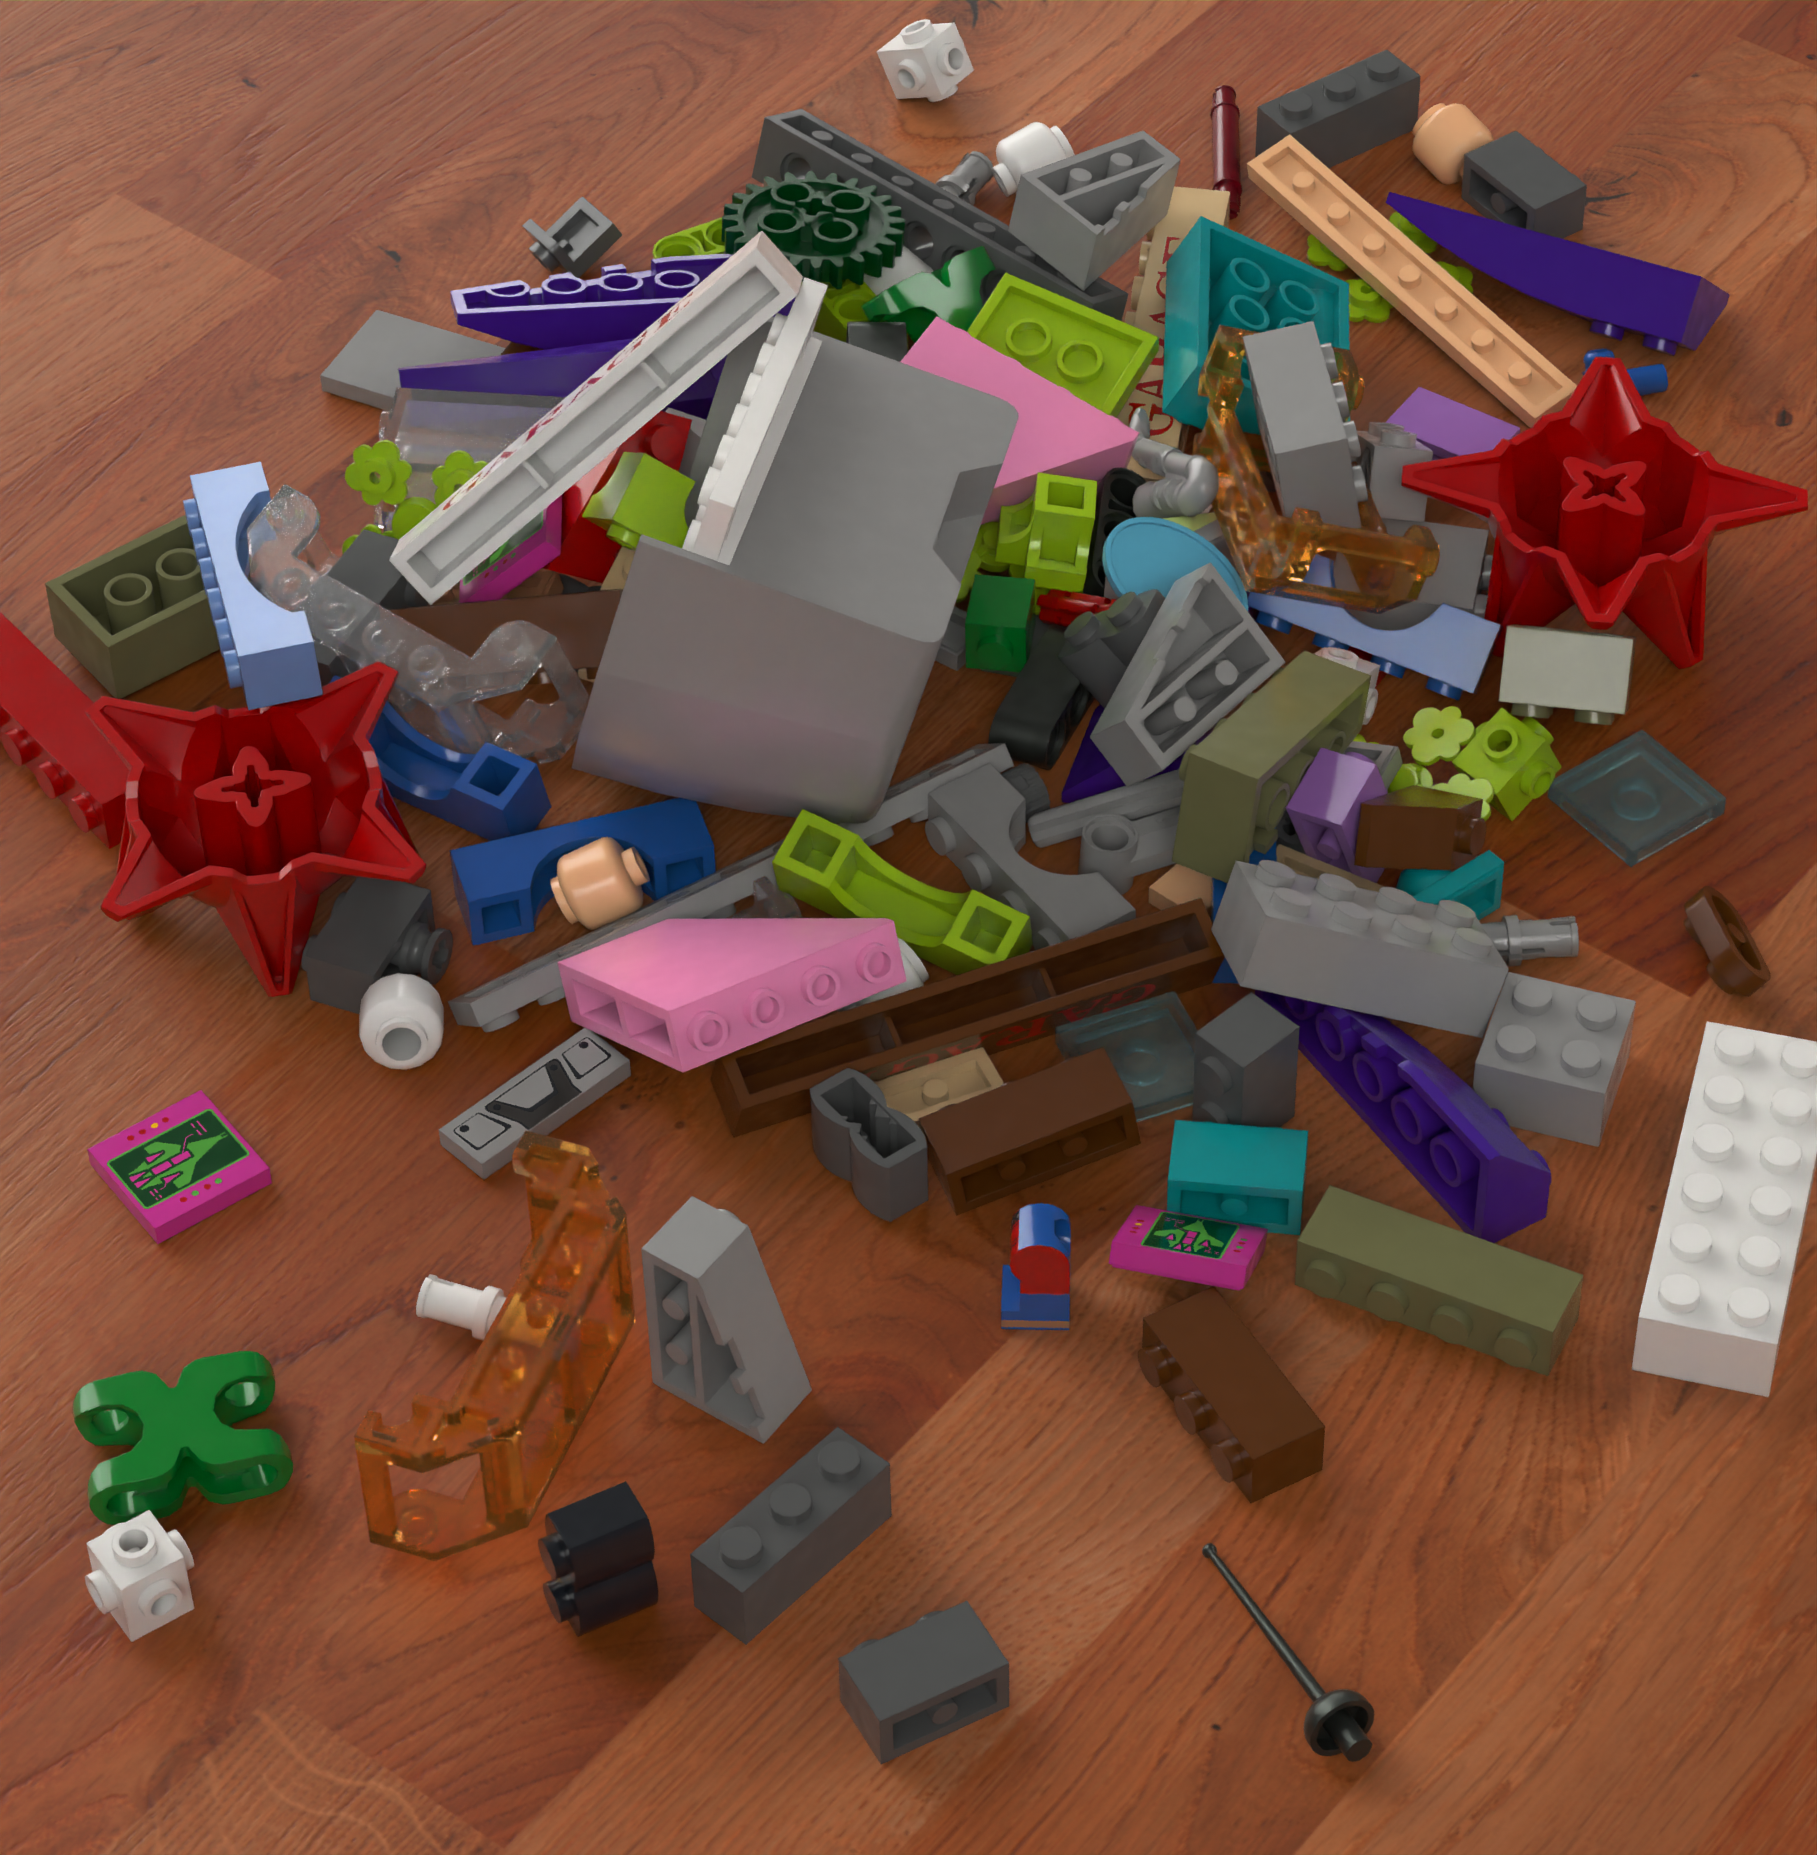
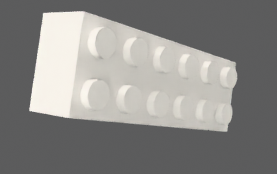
[1632,1021,1817,1397]

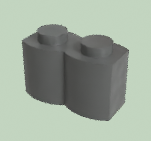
[1057,589,1165,708]
[810,1068,928,1222]

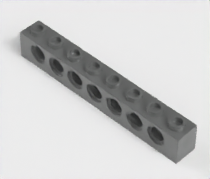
[752,109,1128,321]

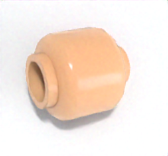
[1412,103,1494,184]
[550,837,650,930]

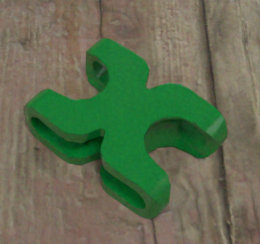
[861,246,996,343]
[73,1351,293,1525]

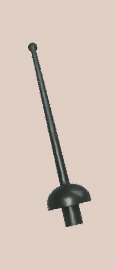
[1202,1543,1374,1762]

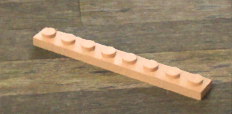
[1247,134,1577,428]

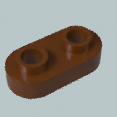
[1684,886,1771,997]

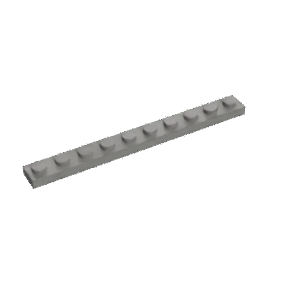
[448,743,1014,1032]

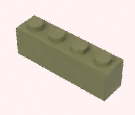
[1295,1185,1583,1376]

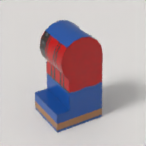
[1001,1203,1071,1330]

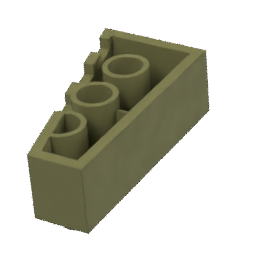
[1172,650,1371,884]

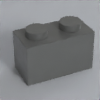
[1461,131,1587,239]
[302,877,435,1014]
[1192,992,1299,1128]
[838,1601,1009,1764]

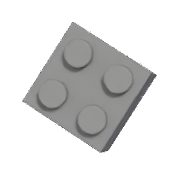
[1473,972,1636,1147]

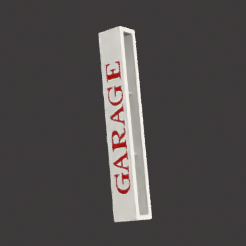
[389,231,803,605]

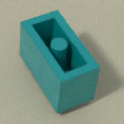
[1167,1120,1309,1235]

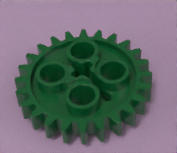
[721,171,905,290]

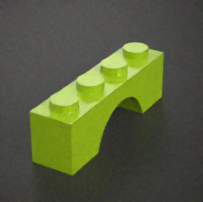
[772,808,1033,975]

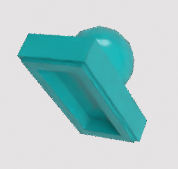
[1395,850,1504,920]

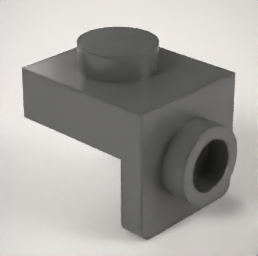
[522,196,622,278]

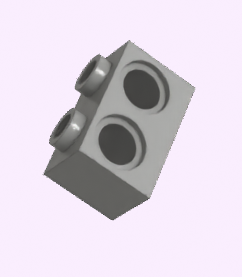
[1351,422,1433,522]

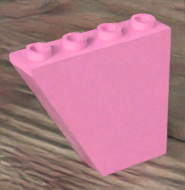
[900,317,1139,525]
[557,918,907,1073]

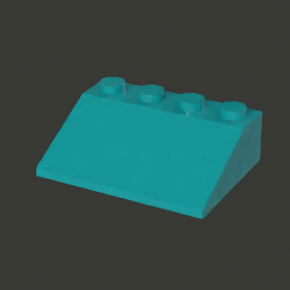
[1162,216,1350,437]

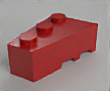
[543,411,692,584]

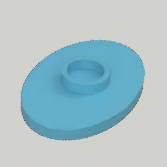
[1102,517,1248,611]

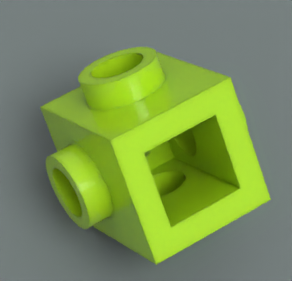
[1452,707,1562,821]

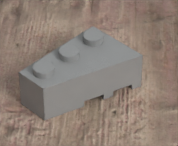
[1008,130,1181,291]
[1090,562,1286,787]
[641,1196,812,1444]

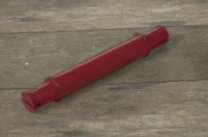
[1210,85,1243,220]

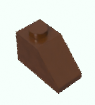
[1354,785,1486,870]

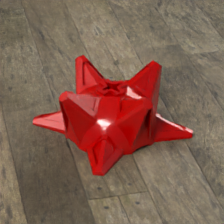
[1401,357,1808,669]
[85,661,426,997]

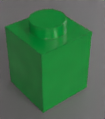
[965,574,1036,672]

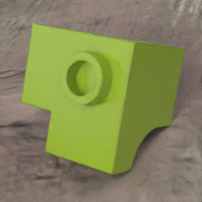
[582,452,696,551]
[995,472,1097,593]

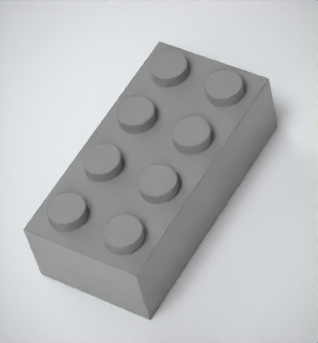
[1211,860,1509,1038]

